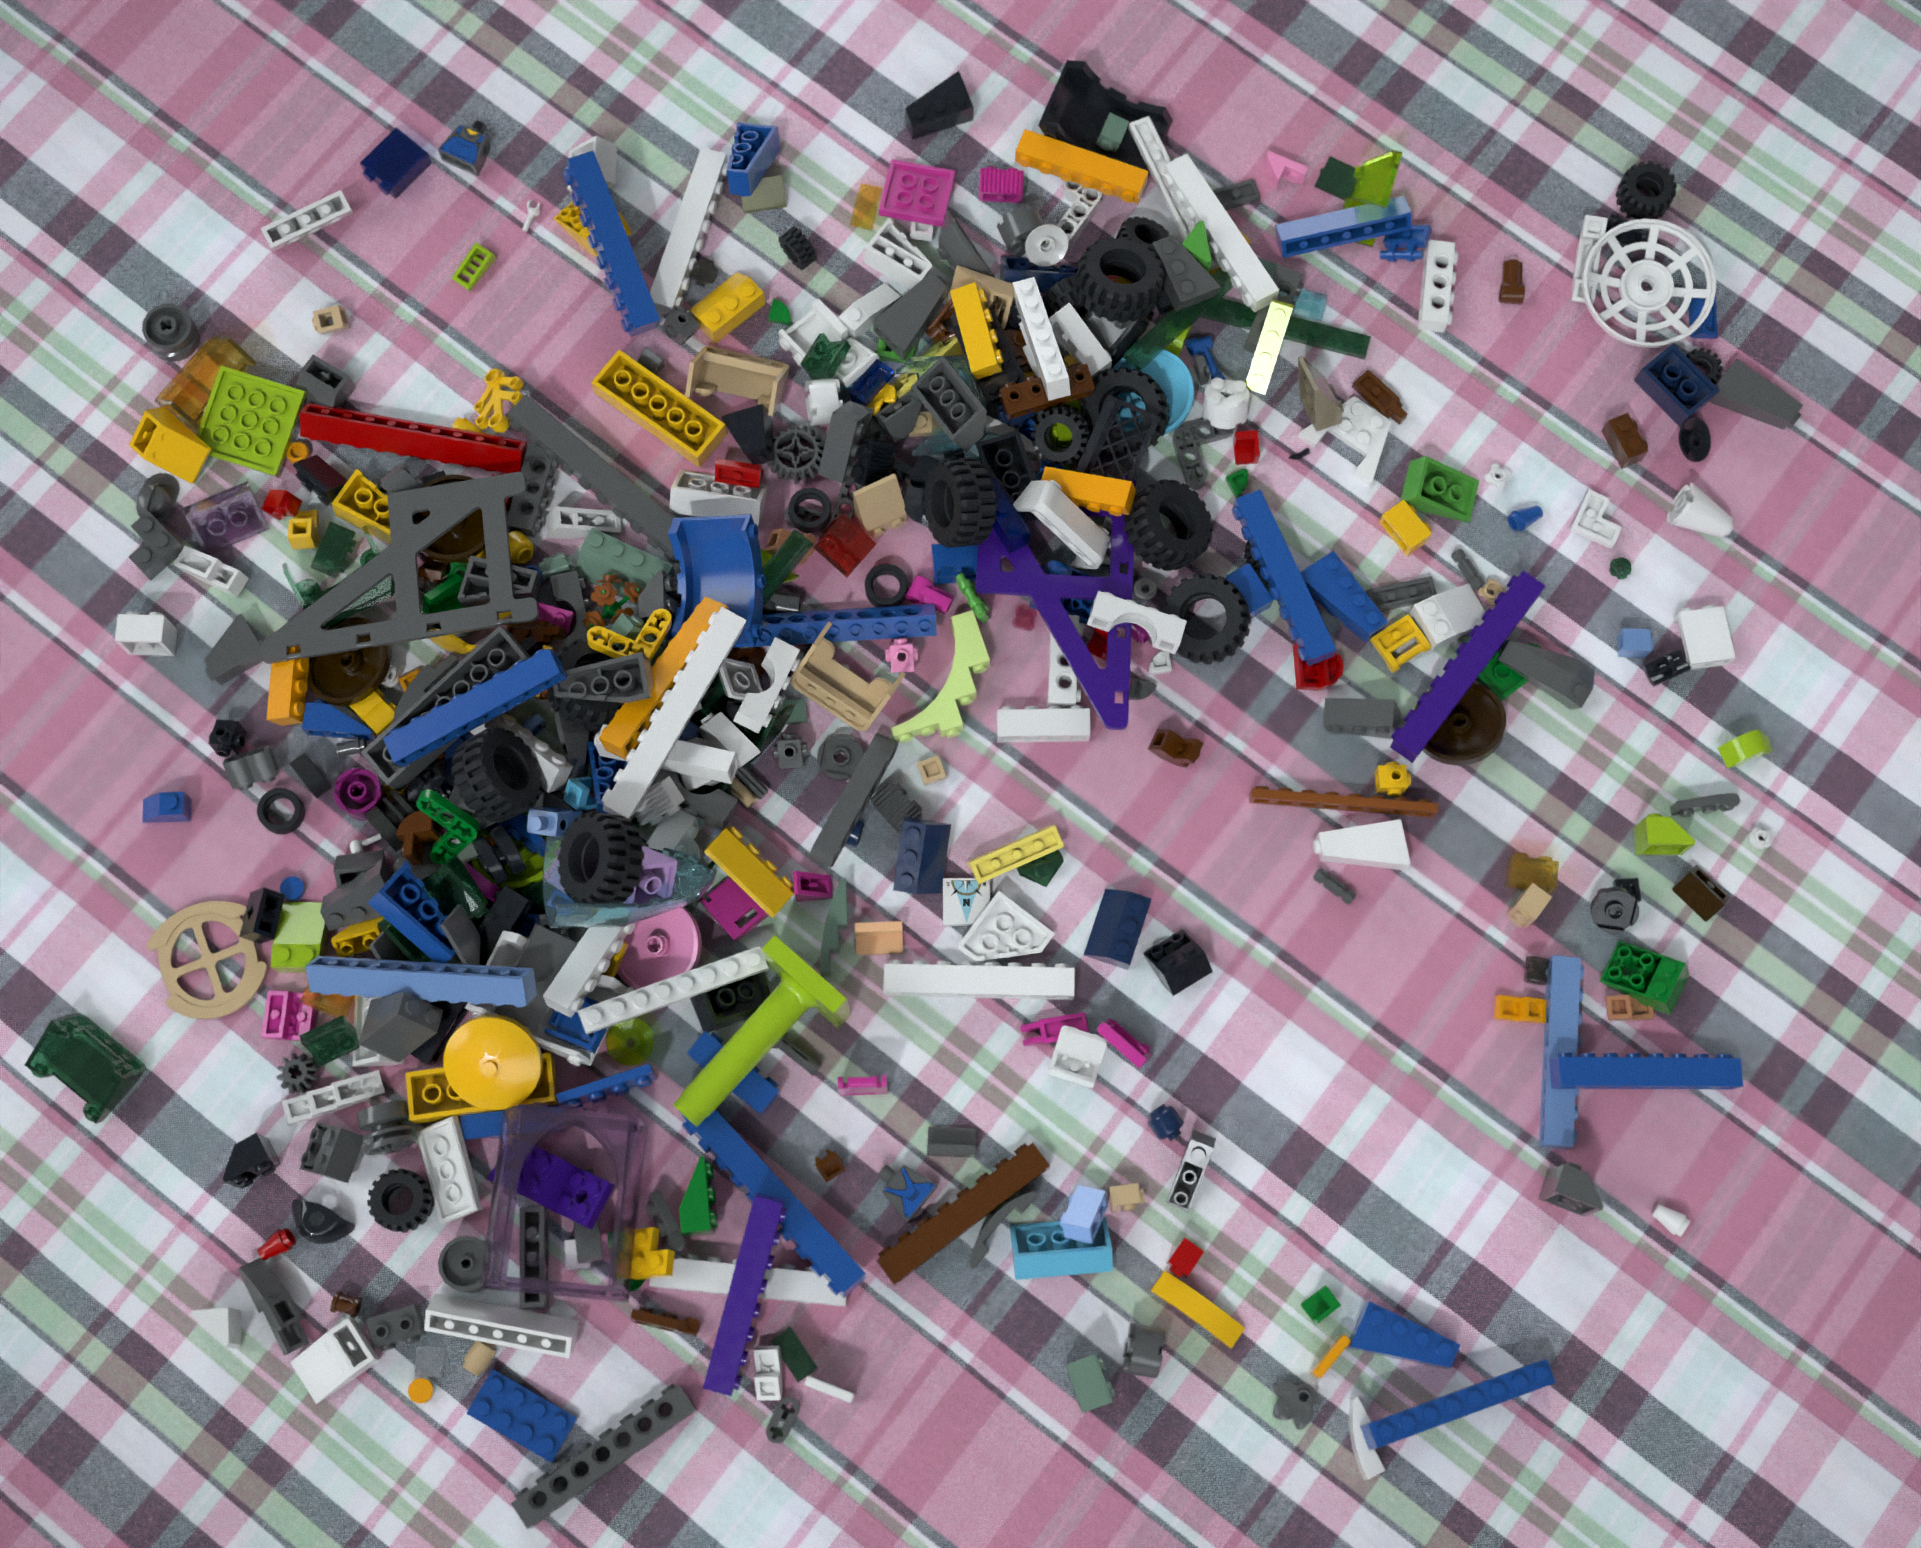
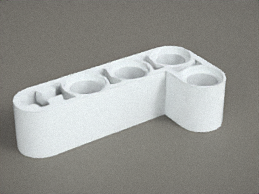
[1046,181,1102,260]

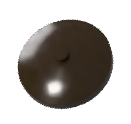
[414,474,485,563]
[307,617,392,706]
[1414,683,1507,765]

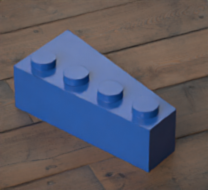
[727,122,781,197]
[588,741,628,814]

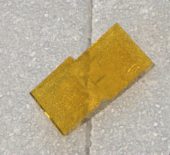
[850,183,883,231]

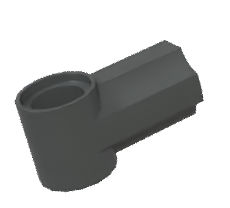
[762,586,801,614]

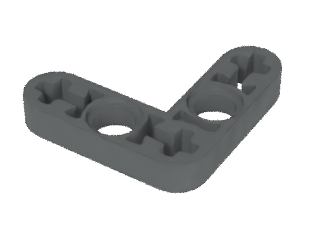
[1172,420,1235,490]
[784,478,862,541]

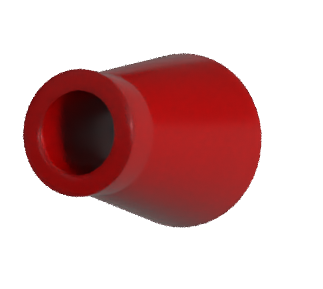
[257,1228,296,1261]

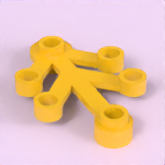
[474,368,524,433]

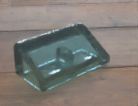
[1282,290,1327,320]

